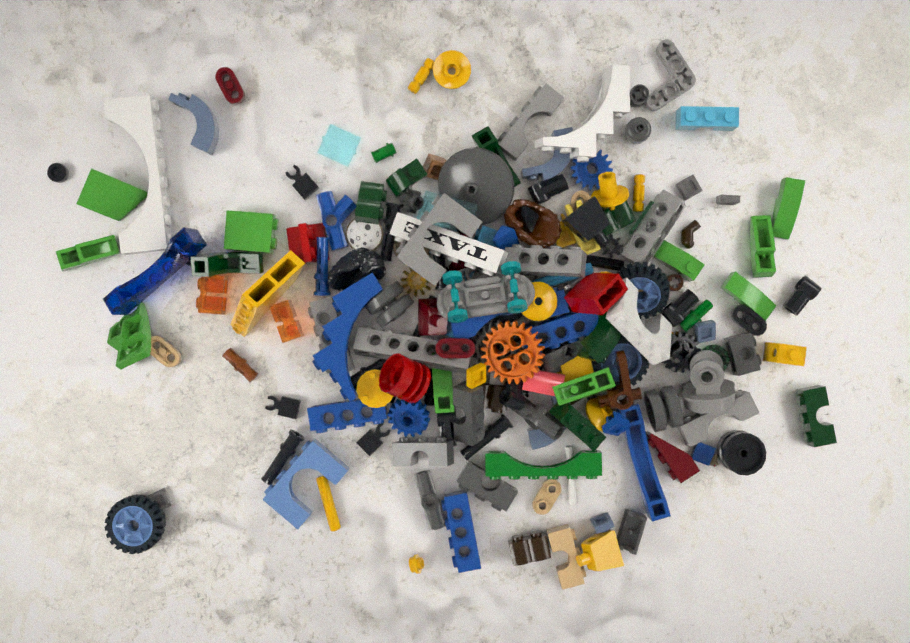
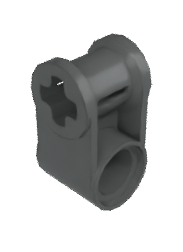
[541,341,578,371]

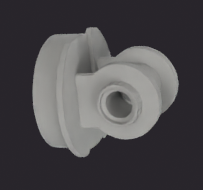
[682,350,736,413]

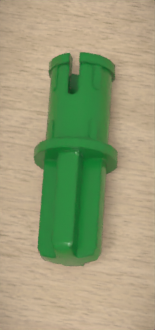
[678,299,713,332]

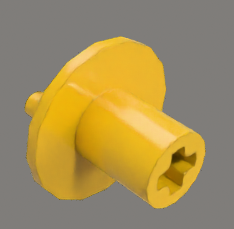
[591,172,629,210]
[356,369,393,408]

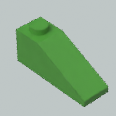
[644,240,705,281]
[552,367,615,406]

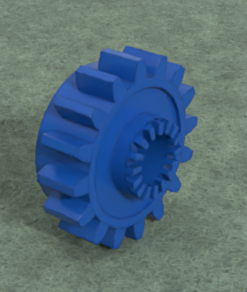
[570,149,613,191]
[387,399,430,437]

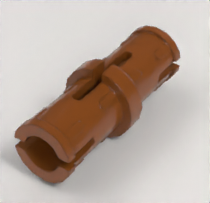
[222,348,258,382]

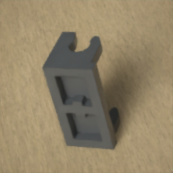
[616,508,647,555]

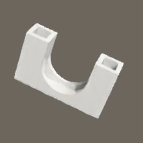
[606,277,672,365]

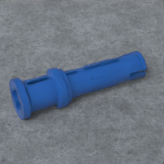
[313,237,331,296]

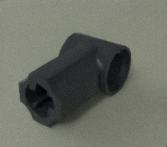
[527,174,569,205]
[783,275,821,316]
[660,289,700,328]
[499,379,525,411]
[437,408,457,447]

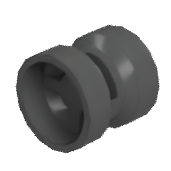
[630,84,649,107]

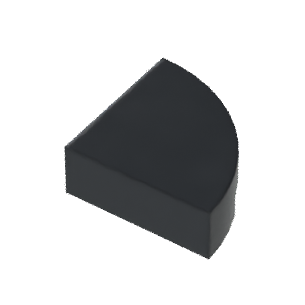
[521,206,539,232]

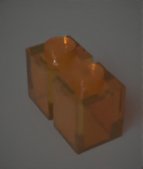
[196,275,229,315]
[269,300,304,343]

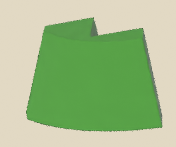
[76,168,148,221]
[107,301,151,370]

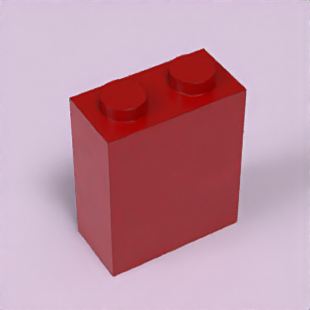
[564,273,628,315]

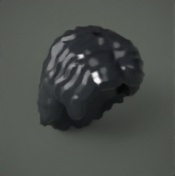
[327,247,387,291]

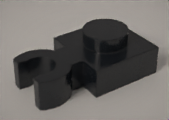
[286,165,319,200]
[265,395,301,419]
[356,423,391,456]

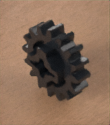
[661,331,701,373]

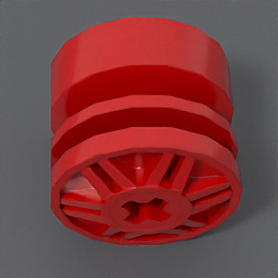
[379,353,431,403]

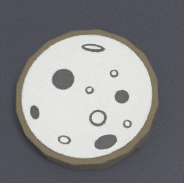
[345,218,384,251]

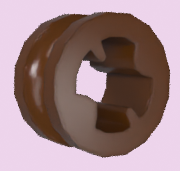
[667,274,684,291]

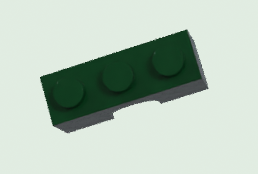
[795,385,837,448]
[549,402,607,452]

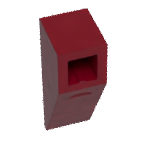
[646,432,700,483]

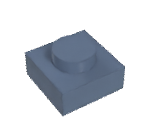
[694,320,716,343]
[590,512,615,534]

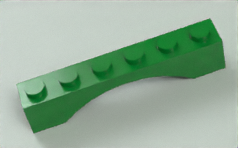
[485,450,602,480]

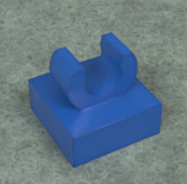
[602,411,631,436]

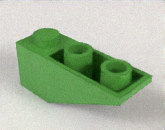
[431,352,455,413]

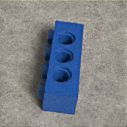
[524,312,598,353]
[307,399,388,433]
[441,490,481,573]

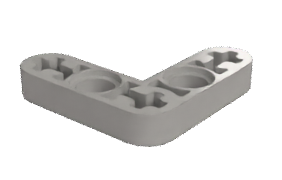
[645,39,696,111]

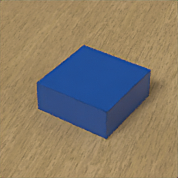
[691,442,716,466]

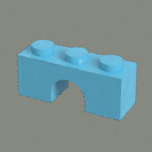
[675,106,739,131]

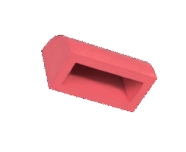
[522,370,565,396]

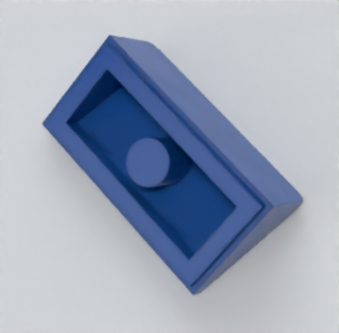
[492,225,520,251]

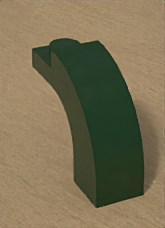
[191,252,264,277]
[580,312,621,363]

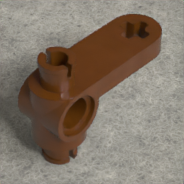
[597,350,642,410]

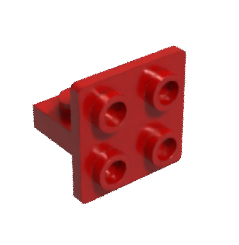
[286,223,330,264]

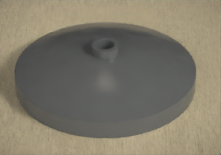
[438,147,514,225]

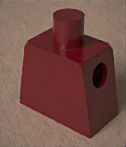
[418,298,448,335]

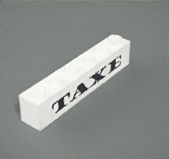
[389,212,508,276]

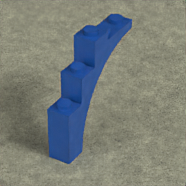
[312,273,384,402]

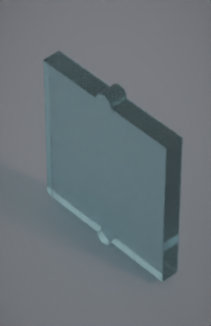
[317,124,361,167]

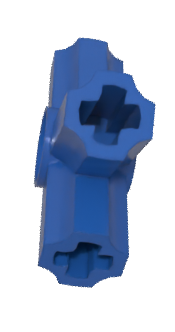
[316,191,356,251]

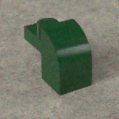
[385,158,428,198]

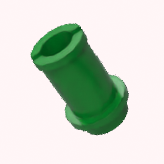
[371,142,397,163]

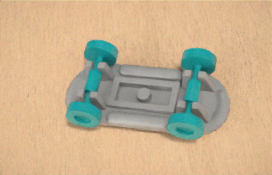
[437,261,535,323]

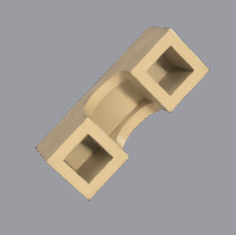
[546,524,586,590]

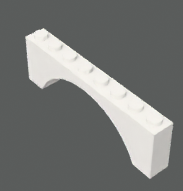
[103,94,174,255]

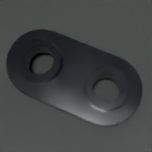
[730,305,767,336]

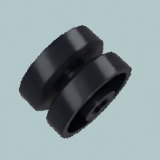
[717,430,767,476]

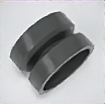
[365,281,414,328]
[644,385,684,432]

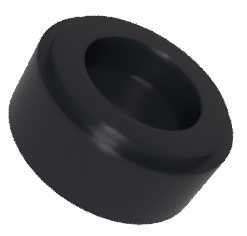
[47,163,69,183]

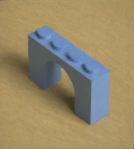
[263,439,350,530]

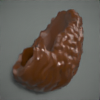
[504,199,562,249]

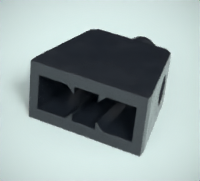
[562,196,609,246]

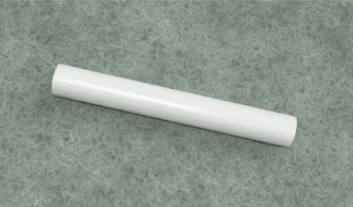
[565,446,576,504]

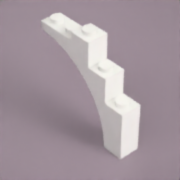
[535,64,630,162]

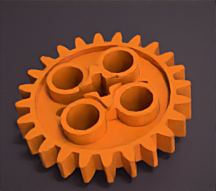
[481,320,545,384]

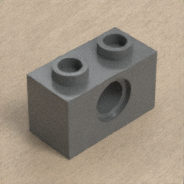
[723,332,762,376]

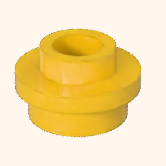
[409,554,424,574]

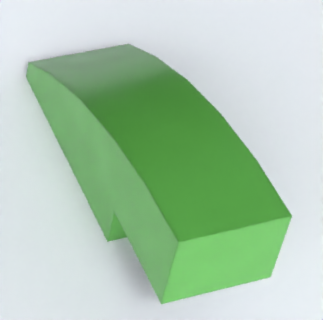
[772,177,806,240]
[750,215,776,278]
[55,235,120,272]
[720,272,776,321]

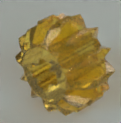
[400,267,431,297]

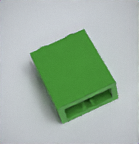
[224,210,279,254]

